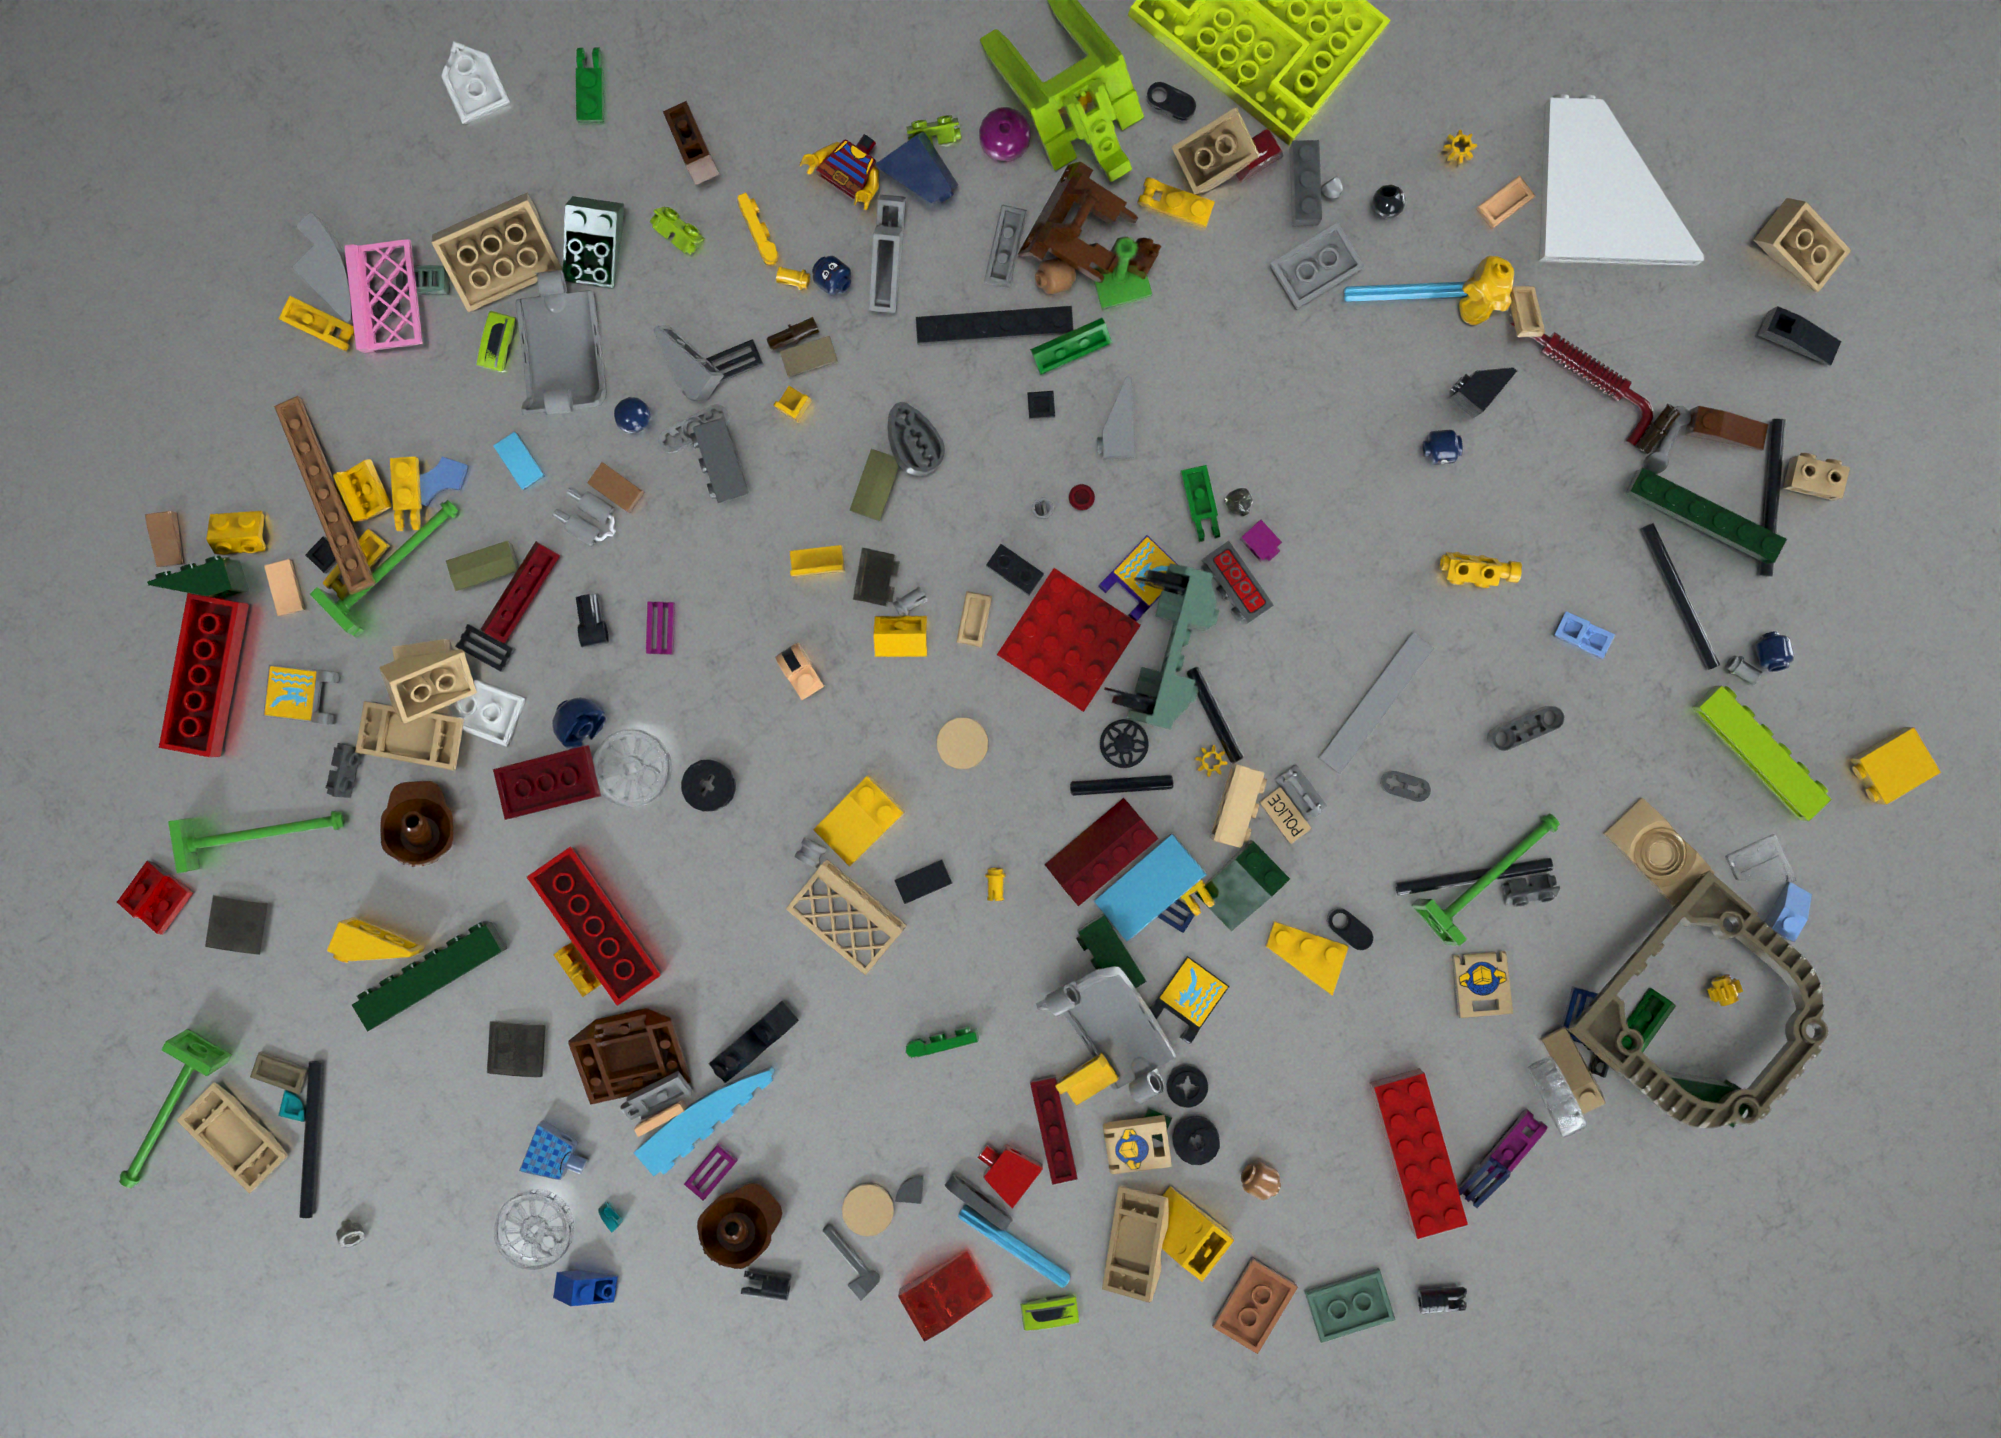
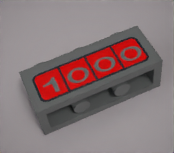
[1201,541,1274,624]

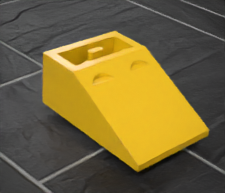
[1162,1186,1234,1282]

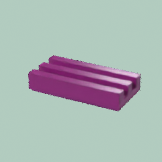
[646,601,675,655]
[684,1143,738,1201]

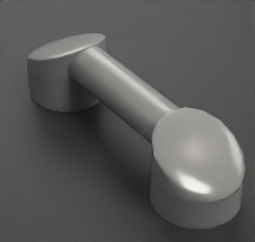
[1644,406,1691,474]

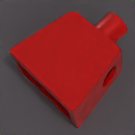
[977,1145,1043,1209]

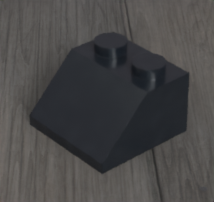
[1450,367,1517,418]

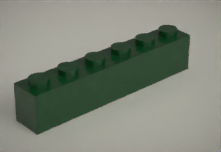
[1625,468,1787,564]
[352,921,507,1032]

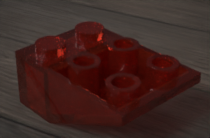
[898,1250,993,1342]

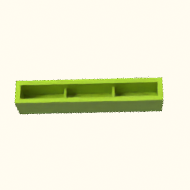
[1692,686,1832,821]

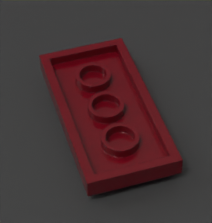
[493,745,601,820]

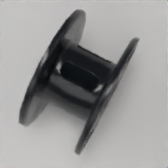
[681,760,736,812]

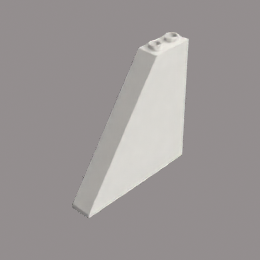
[1539,94,1704,266]

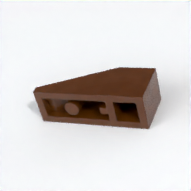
[663,101,719,185]
[1685,406,1769,451]

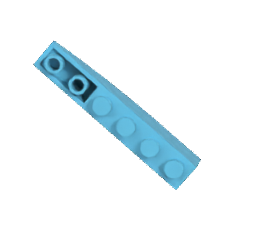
[634,1067,775,1176]

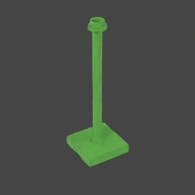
[1090,237,1152,310]
[310,500,458,638]
[168,811,344,873]
[1412,813,1560,946]
[119,1029,232,1188]

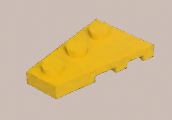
[1265,921,1349,996]

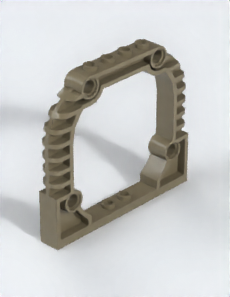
[1568,871,1828,1128]

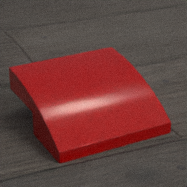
[117,861,193,935]

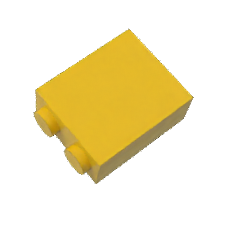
[1851,727,1941,805]

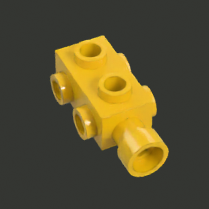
[1440,552,1522,588]

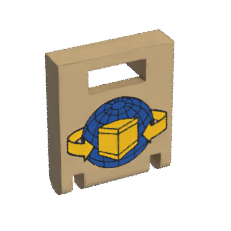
[1452,951,1513,1018]
[1103,1115,1172,1174]

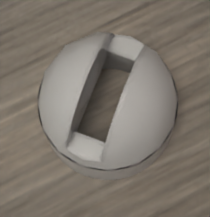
[1321,176,1343,199]
[1032,498,1054,519]

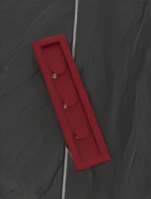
[481,541,560,644]
[1030,1076,1078,1185]

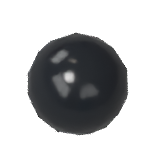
[1372,185,1406,218]

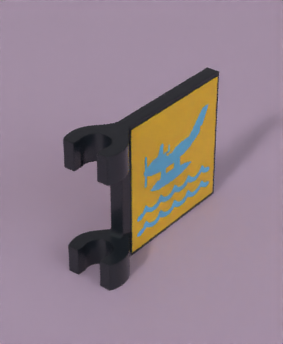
[1149,956,1230,1044]

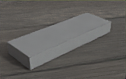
[984,204,1027,288]

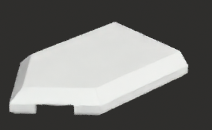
[441,41,510,124]
[448,680,525,747]

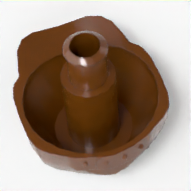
[380,781,453,867]
[697,1183,783,1269]

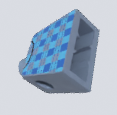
[519,1120,587,1180]

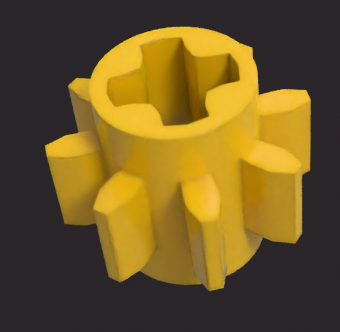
[1442,130,1477,165]
[1195,745,1228,777]
[1707,974,1743,1006]

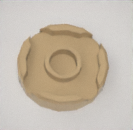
[937,718,988,769]
[842,1183,894,1236]

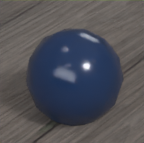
[614,397,651,433]

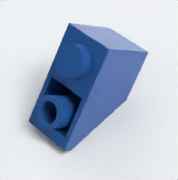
[553,1270,617,1306]

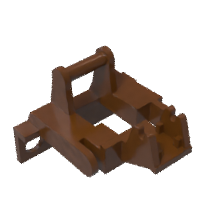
[1018,161,1161,283]

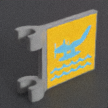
[263,665,340,724]

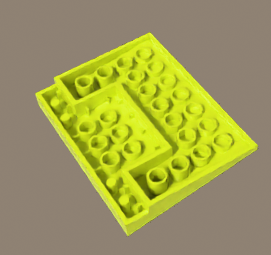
[1128,0,1391,146]

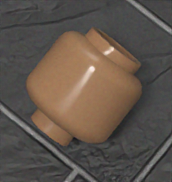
[1035,258,1076,294]
[1241,1161,1281,1201]

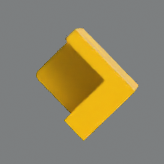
[773,386,812,422]

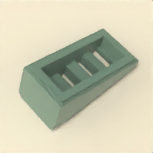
[396,265,449,295]

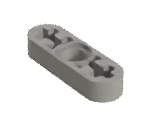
[658,404,730,453]

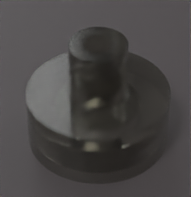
[1225,488,1253,516]
[336,1219,365,1247]

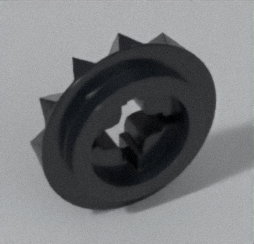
[1166,1065,1208,1108]

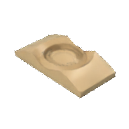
[355,701,464,770]
[1603,797,1714,907]
[177,1082,288,1194]
[1102,1186,1169,1303]

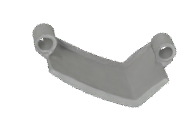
[515,270,606,415]
[1036,966,1176,1103]

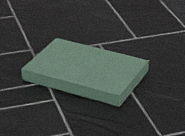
[1304,1268,1396,1343]

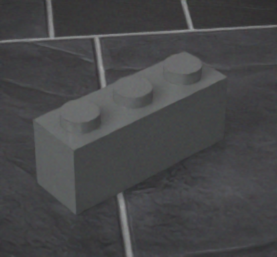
[1289,140,1322,226]
[690,417,749,503]

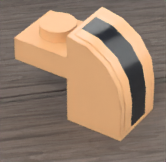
[775,642,825,700]

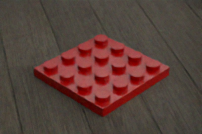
[997,568,1141,712]

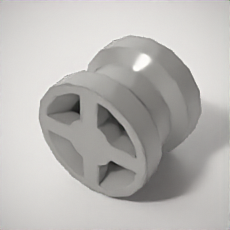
[794,838,827,868]

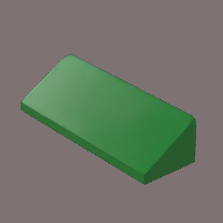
[1622,988,1676,1052]

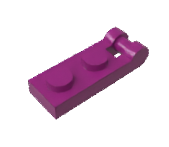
[1480,1109,1548,1178]

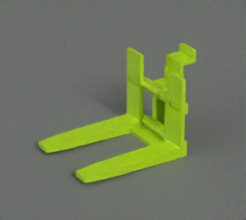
[980,0,1144,182]

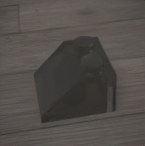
[853,547,900,607]

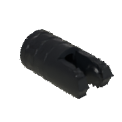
[741,1271,791,1301]
[1418,1287,1467,1314]

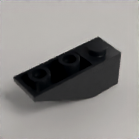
[1758,306,1842,366]

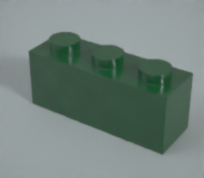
[1076,913,1147,989]

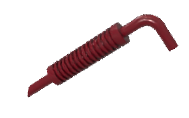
[1510,323,1653,446]

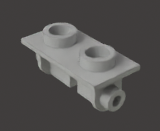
[1275,764,1327,821]

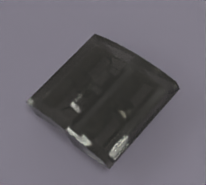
[205,895,268,955]
[487,1020,546,1077]

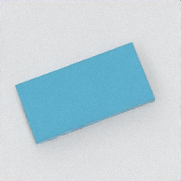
[1094,834,1207,941]

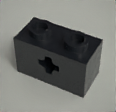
[986,544,1044,596]

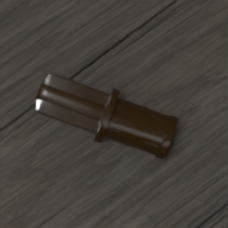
[767,317,819,350]
[1637,404,1681,454]

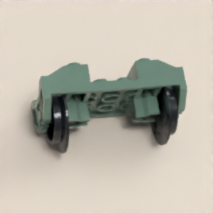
[1104,564,1219,729]

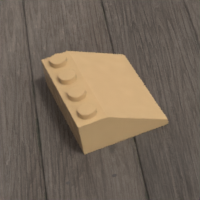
[431,192,563,312]

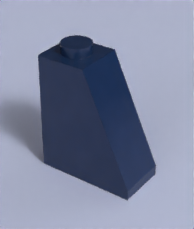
[876,132,958,203]

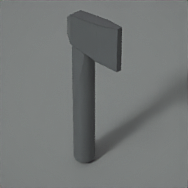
[823,1224,880,1301]

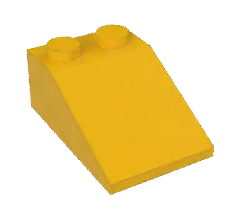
[813,775,905,867]
[327,917,425,963]

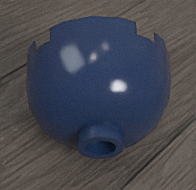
[552,697,606,749]

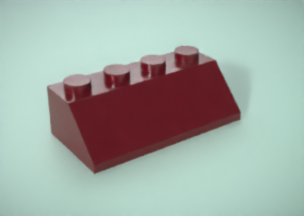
[1044,797,1159,907]

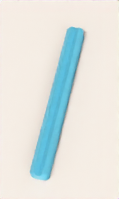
[1344,282,1468,302]
[958,1205,1070,1288]

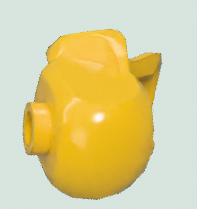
[1459,256,1514,325]

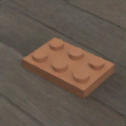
[1212,1258,1298,1354]

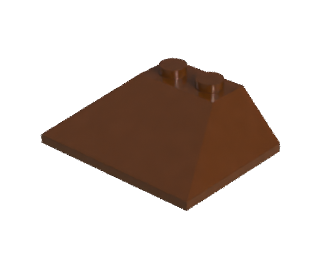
[568,1008,692,1105]

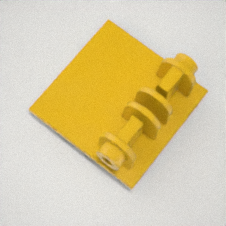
[553,942,601,997]

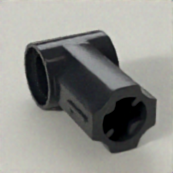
[576,594,609,648]

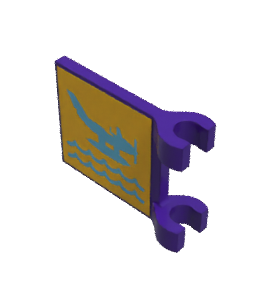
[1098,535,1178,621]

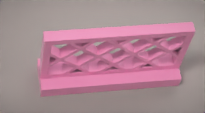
[344,239,423,353]

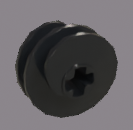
[1172,1115,1220,1165]

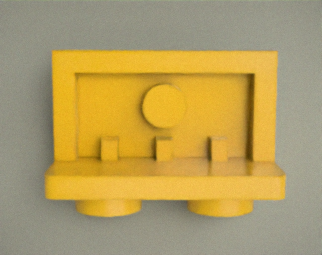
[333,459,392,522]
[206,511,266,555]

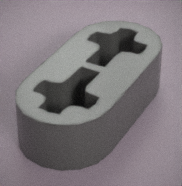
[1380,771,1431,802]

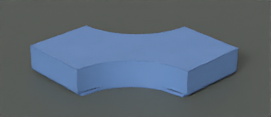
[419,457,468,506]

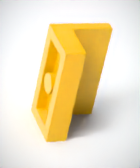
[790,545,845,577]
[874,616,927,657]
[1055,1053,1119,1106]

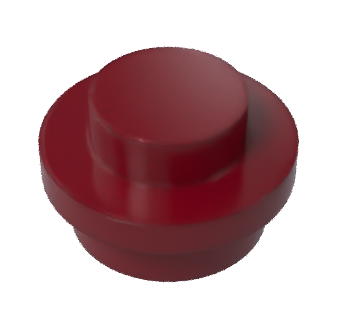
[1069,484,1095,511]

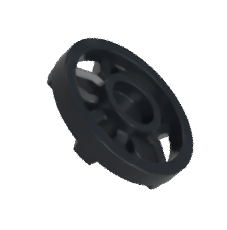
[1100,719,1149,768]

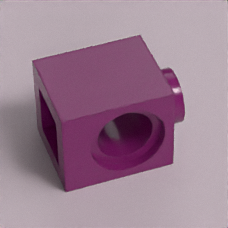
[1240,520,1282,562]

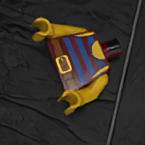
[799,134,879,210]

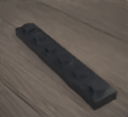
[916,306,1073,345]

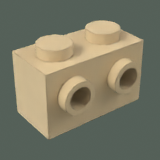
[1783,453,1850,501]

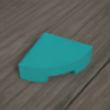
[278,1090,306,1122]
[598,1202,623,1232]

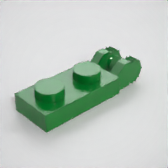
[576,47,604,123]
[1180,465,1220,542]
[905,1026,979,1058]

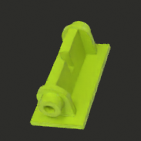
[907,115,961,145]
[650,206,705,255]

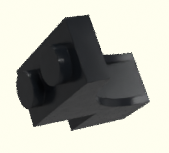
[708,1001,799,1083]

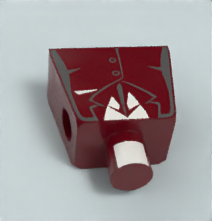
[1236,129,1283,182]

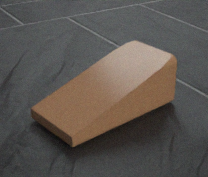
[587,462,645,513]
[145,511,184,567]

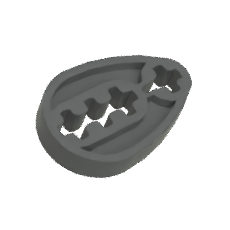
[887,402,945,476]

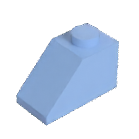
[1765,881,1812,942]

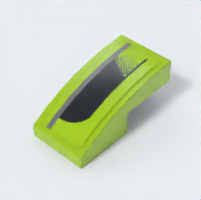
[476,311,516,372]
[1020,1295,1079,1331]

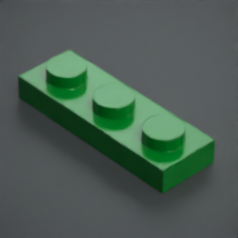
[1030,318,1112,374]

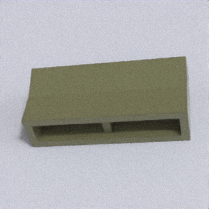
[850,449,899,521]
[446,541,519,591]

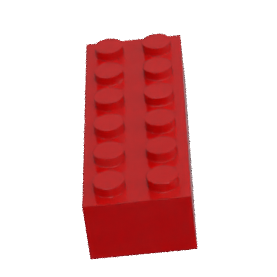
[159,593,249,757]
[527,847,662,1006]
[1369,1068,1468,1239]

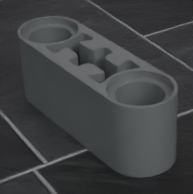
[1487,706,1564,751]

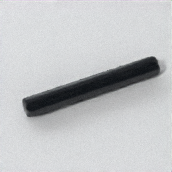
[1187,667,1243,763]
[1070,775,1173,796]

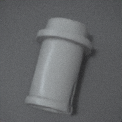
[893,587,928,616]
[1726,655,1762,686]

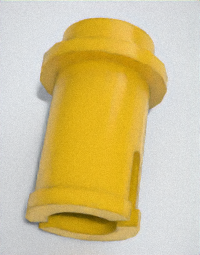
[776,266,811,290]
[985,868,1006,901]

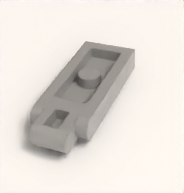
[620,1071,692,1120]

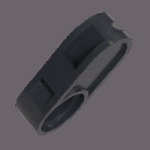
[1146,82,1196,121]
[1327,908,1374,950]

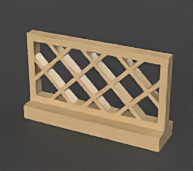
[786,859,907,975]

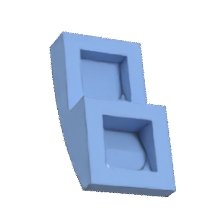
[1555,611,1615,659]

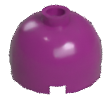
[979,107,1031,162]

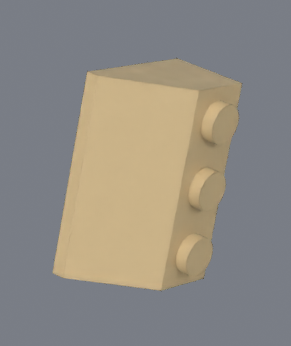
[1209,763,1267,848]

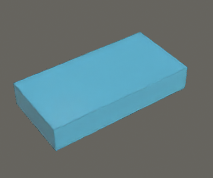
[493,432,545,490]

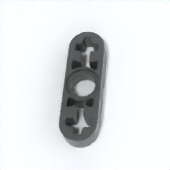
[945,1174,1013,1231]

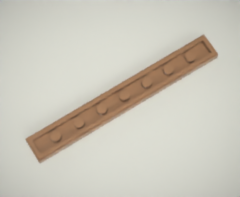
[274,396,376,595]

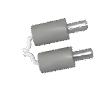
[552,487,616,546]

